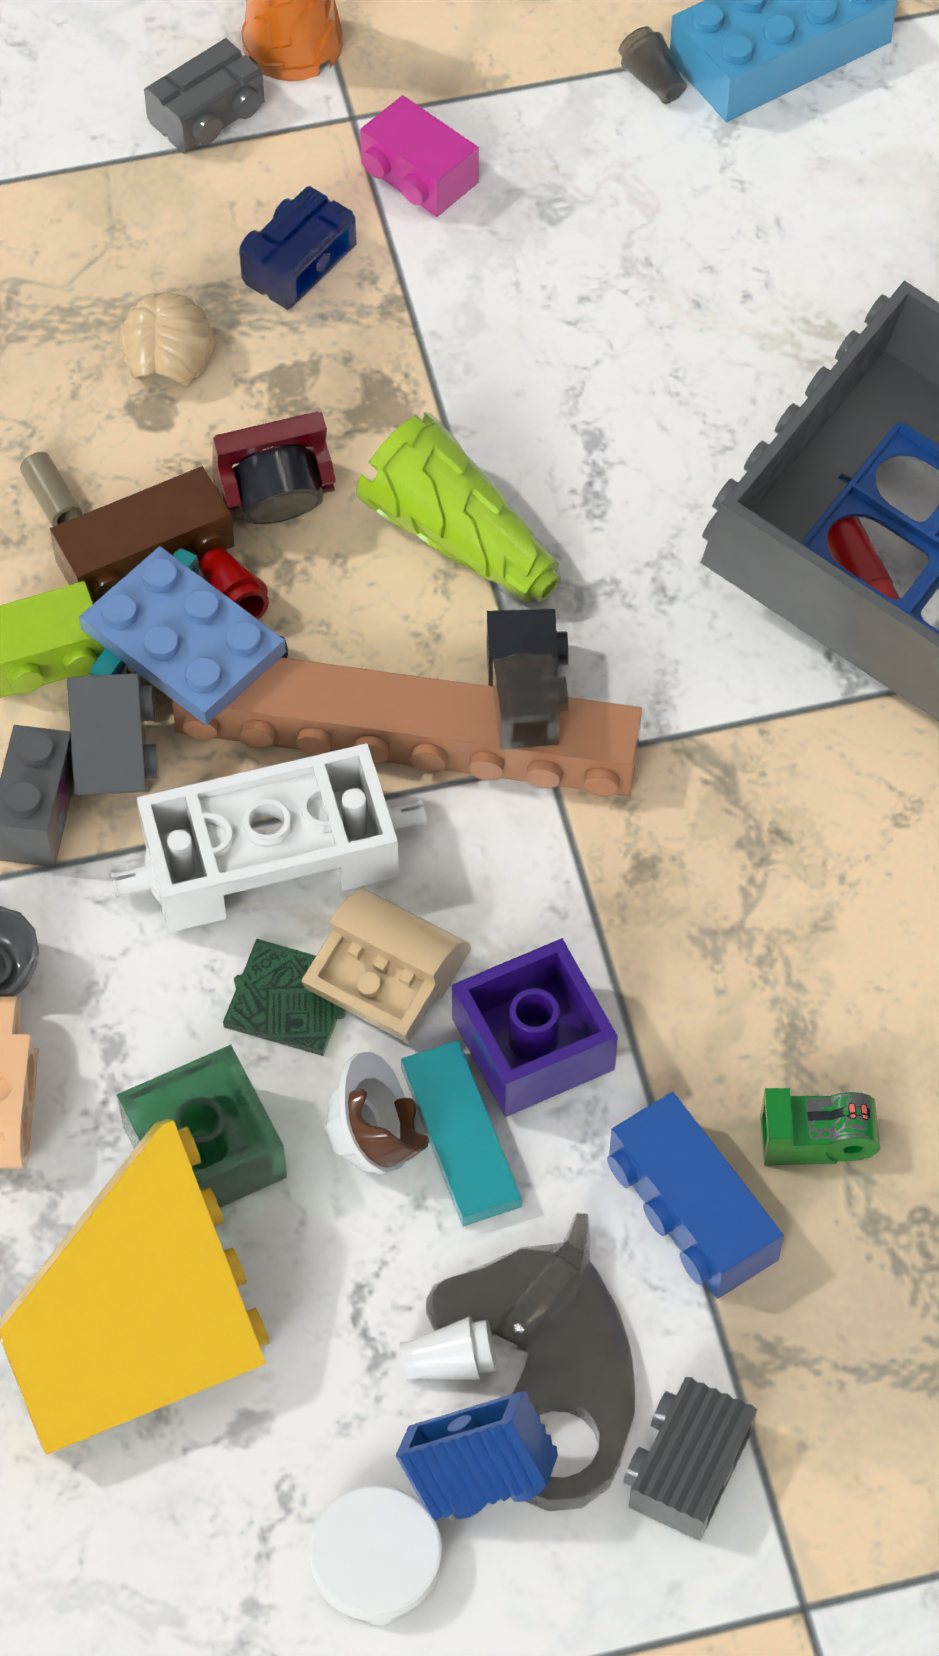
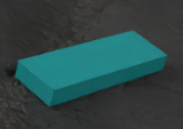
[401,1040,522,1226]

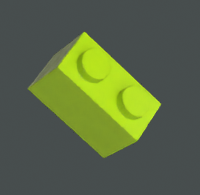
[0,581,105,698]

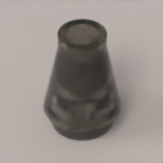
[618,26,687,104]

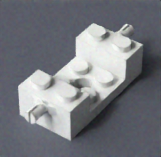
[111,743,427,933]

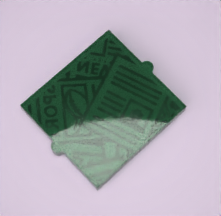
[223,938,346,1056]

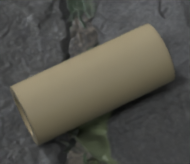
[20,452,82,527]

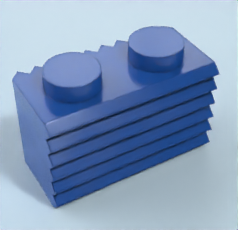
[395,1391,558,1521]

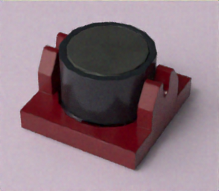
[212,411,336,524]

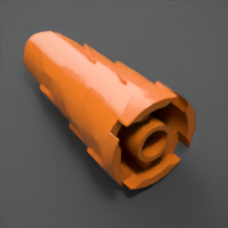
[241,0,343,81]

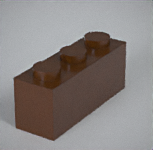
[50,466,235,604]

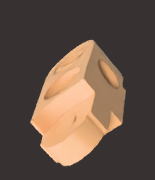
[0,996,39,1169]

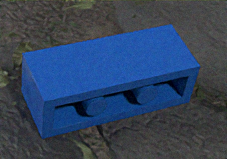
[607,1091,784,1299]

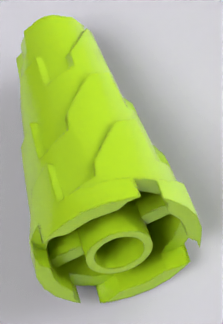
[356,412,561,603]

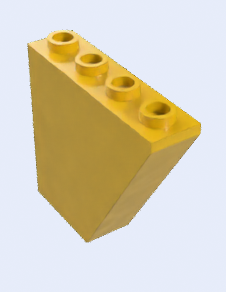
[0,1119,270,1455]

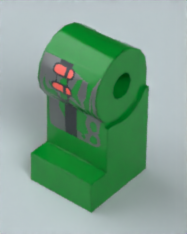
[760,1088,880,1166]

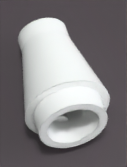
[399,1316,497,1381]

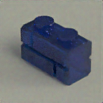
[239,186,357,310]

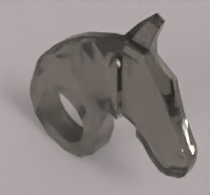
[426,1212,635,1511]

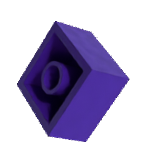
[452,938,618,1117]

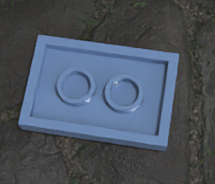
[79,546,286,725]

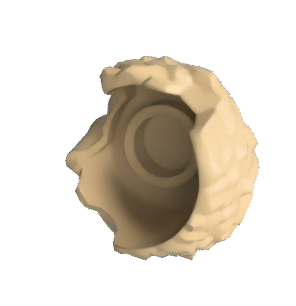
[118,292,216,386]

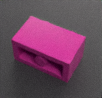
[360,95,479,217]

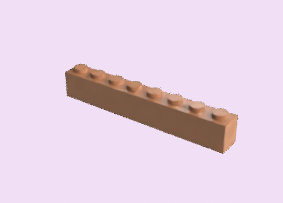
[172,657,642,796]

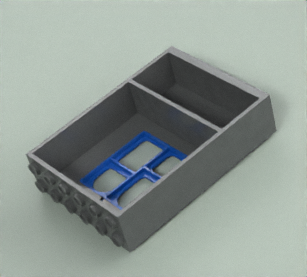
[701,280,939,721]

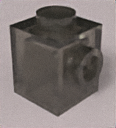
[493,653,568,750]

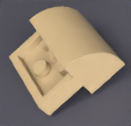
[301,888,471,1043]

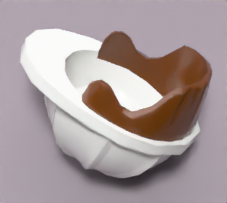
[324,1051,429,1174]

